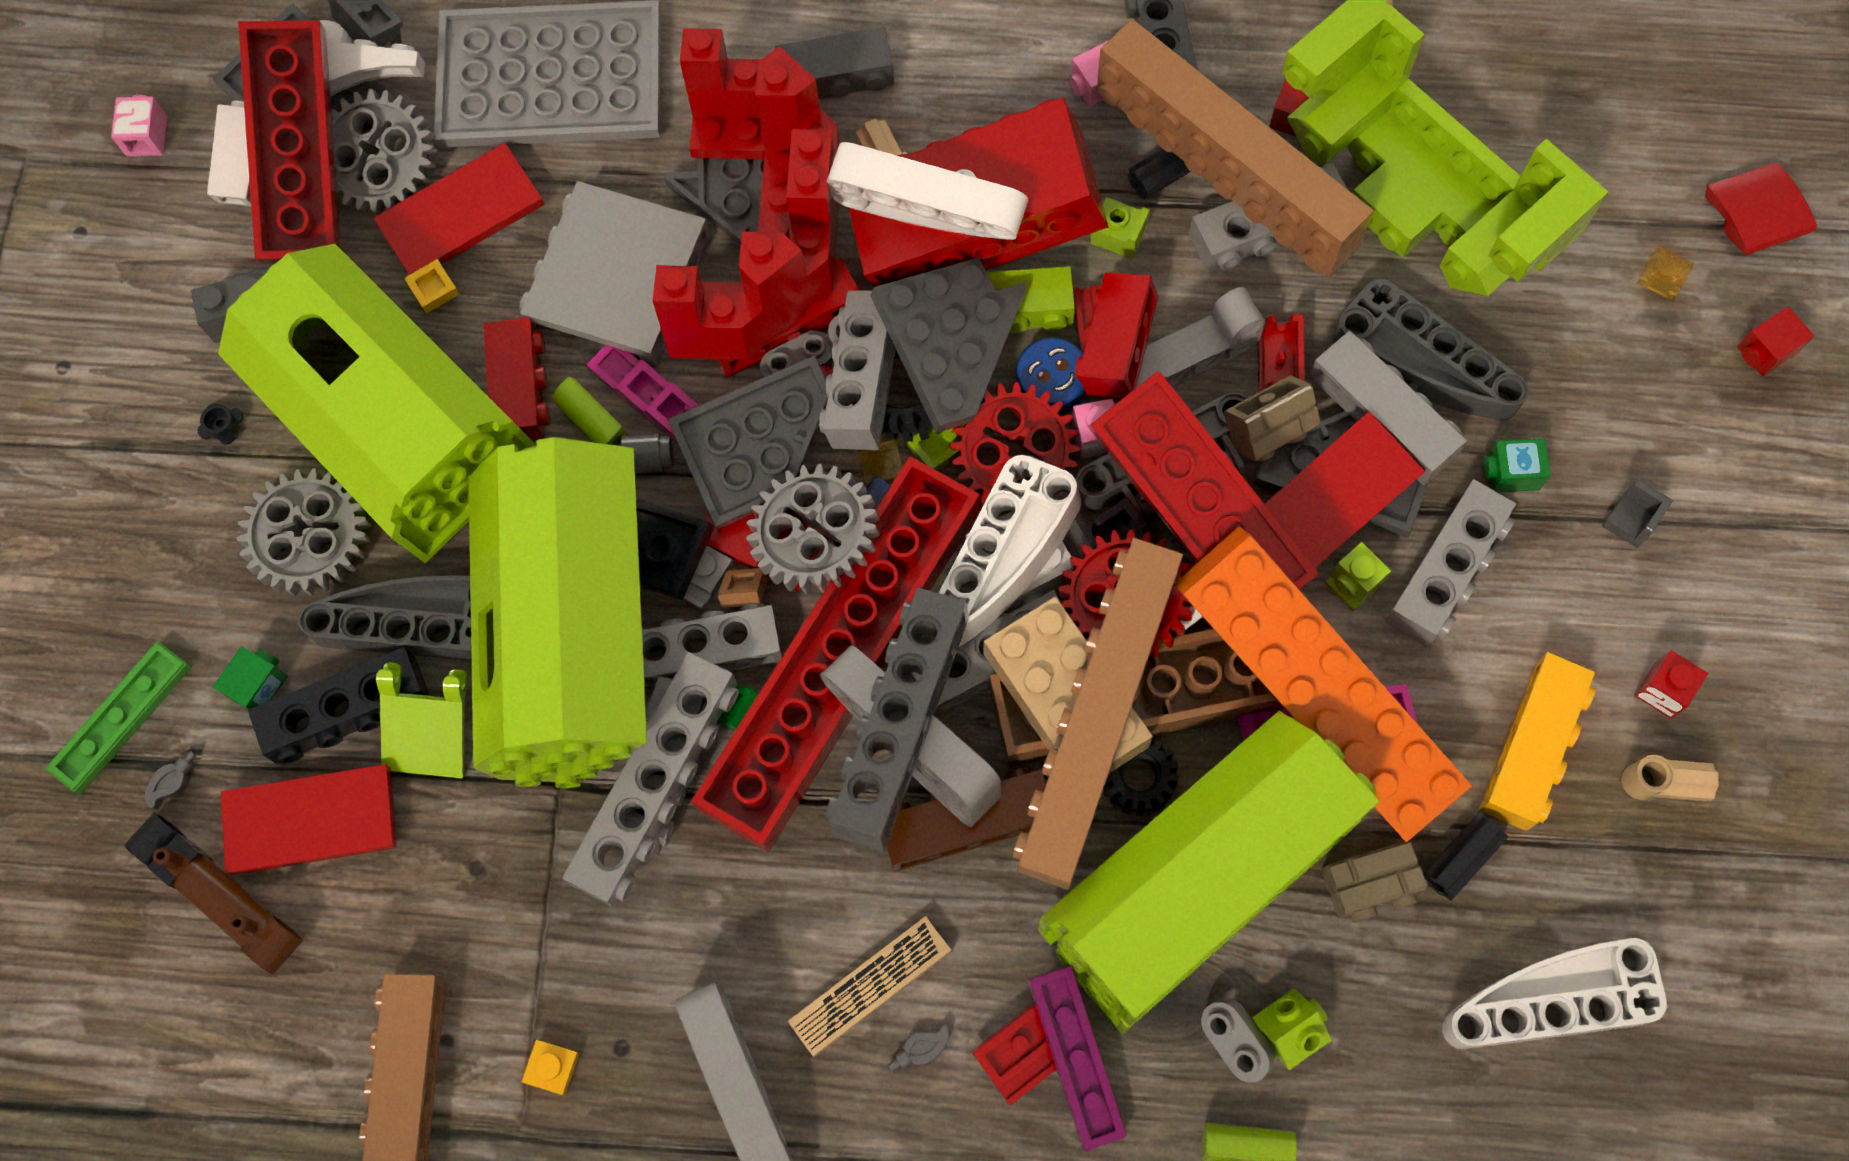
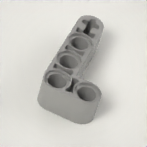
[1136,287,1265,388]

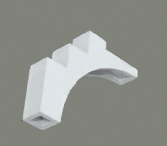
[207,20,425,207]

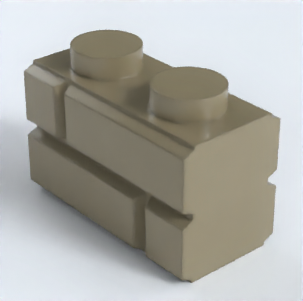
[1224,375,1321,461]
[1322,841,1427,923]

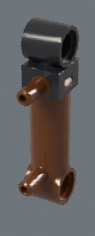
[124,812,303,974]

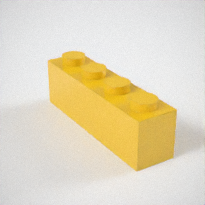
[1479,652,1596,831]

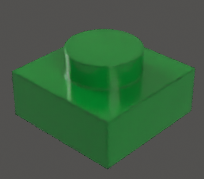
[717,685,758,731]

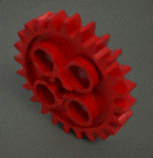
[949,382,1080,512]
[1059,529,1193,657]

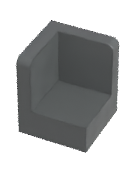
[1602,479,1674,548]

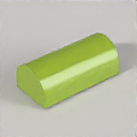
[553,376,630,445]
[1201,1122,1297,1161]

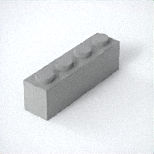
[1309,330,1467,486]

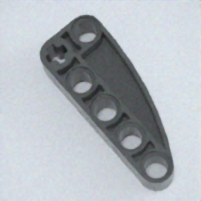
[1333,279,1529,421]
[299,575,472,661]

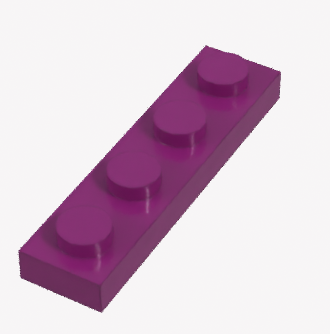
[1027,964,1127,1151]

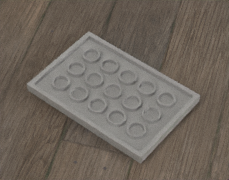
[433,0,661,148]

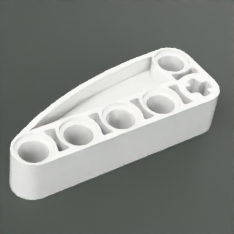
[827,142,1029,240]
[939,455,1082,647]
[1442,938,1667,1049]

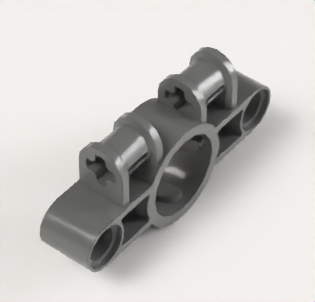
[1076,392,1247,521]

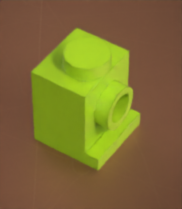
[1090,197,1150,260]
[1324,542,1391,611]

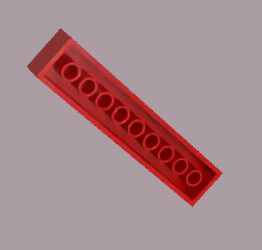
[691,456,980,853]

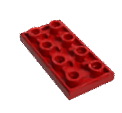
[373,143,545,275]
[1265,411,1425,568]
[221,764,397,876]

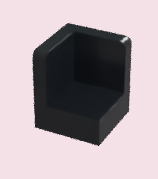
[1091,498,1151,566]

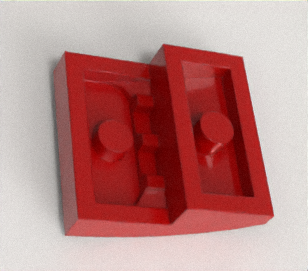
[1705,162,1817,255]

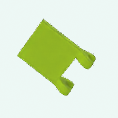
[376,662,467,778]

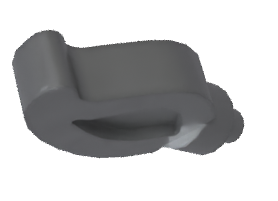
[145,751,197,810]
[888,1025,949,1072]

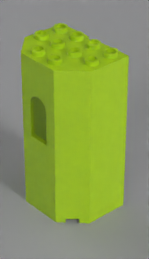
[218,244,537,564]
[468,437,647,788]
[1038,711,1380,1035]

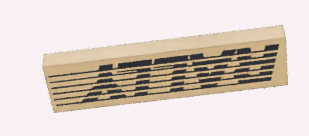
[788,916,952,1058]

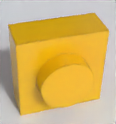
[404,259,460,314]
[522,1040,580,1096]

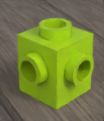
[1252,988,1332,1070]

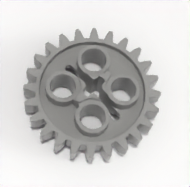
[331,89,438,215]
[746,464,880,594]
[236,468,371,596]

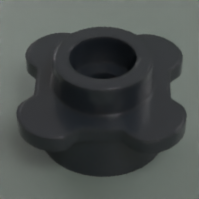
[198,403,243,445]

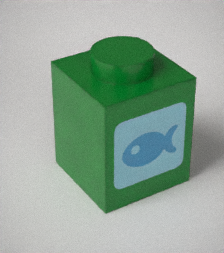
[1483,438,1551,493]
[212,646,288,710]

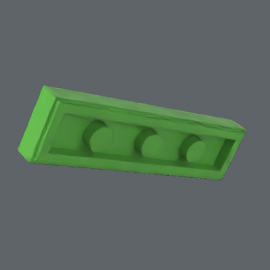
[45,641,192,795]

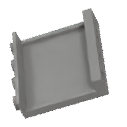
[519,181,711,369]

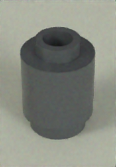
[615,432,674,474]

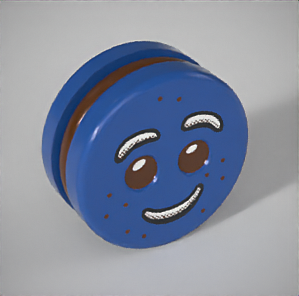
[1016,338,1086,415]

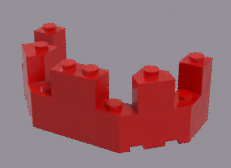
[652,28,840,360]

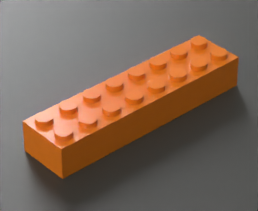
[1174,527,1472,843]

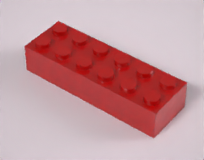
[238,20,341,263]

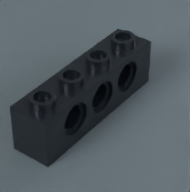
[248,647,429,764]

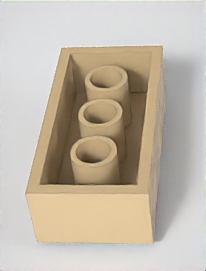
[984,596,1153,773]

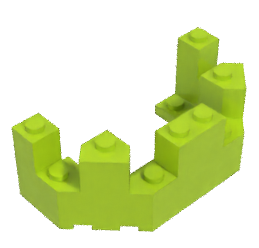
[1282,0,1608,296]

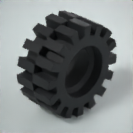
[1103,739,1179,816]

